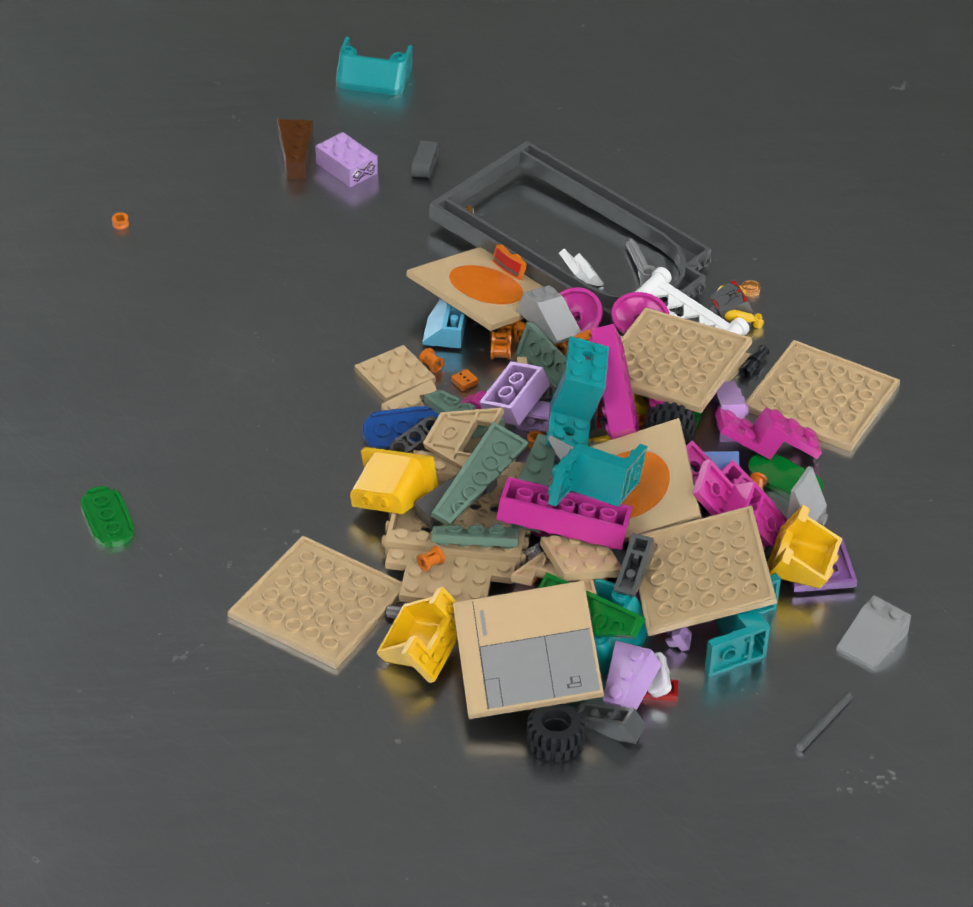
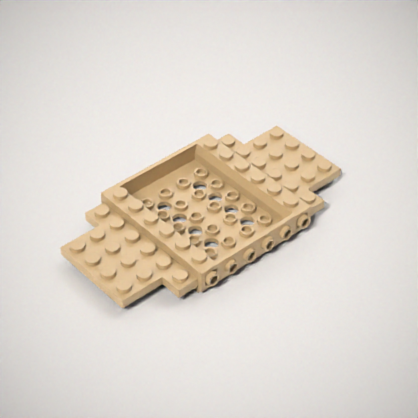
[381,434,531,603]

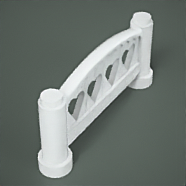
[635,267,749,336]

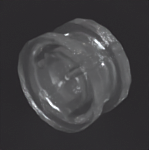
[523,543,543,562]

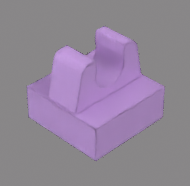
[665,627,692,651]

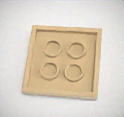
[354,345,436,402]
[540,535,621,581]

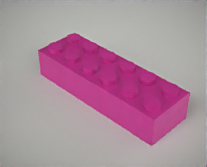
[589,323,640,440]
[496,477,632,550]

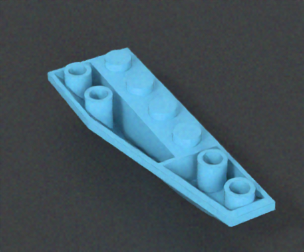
[422,298,468,348]

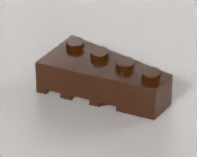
[278,119,313,180]

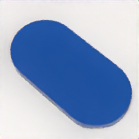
[362,406,439,450]

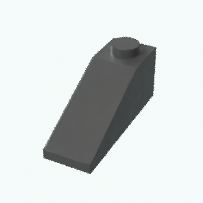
[614,533,655,597]
[577,701,646,743]

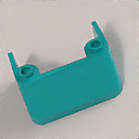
[336,36,413,95]
[594,579,648,675]

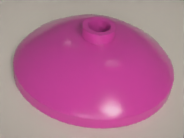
[559,288,603,332]
[611,292,669,334]

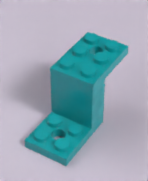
[546,336,609,448]
[547,443,648,507]
[705,573,781,677]

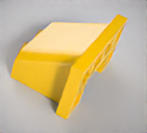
[350,447,438,514]
[767,505,842,589]
[376,587,458,683]

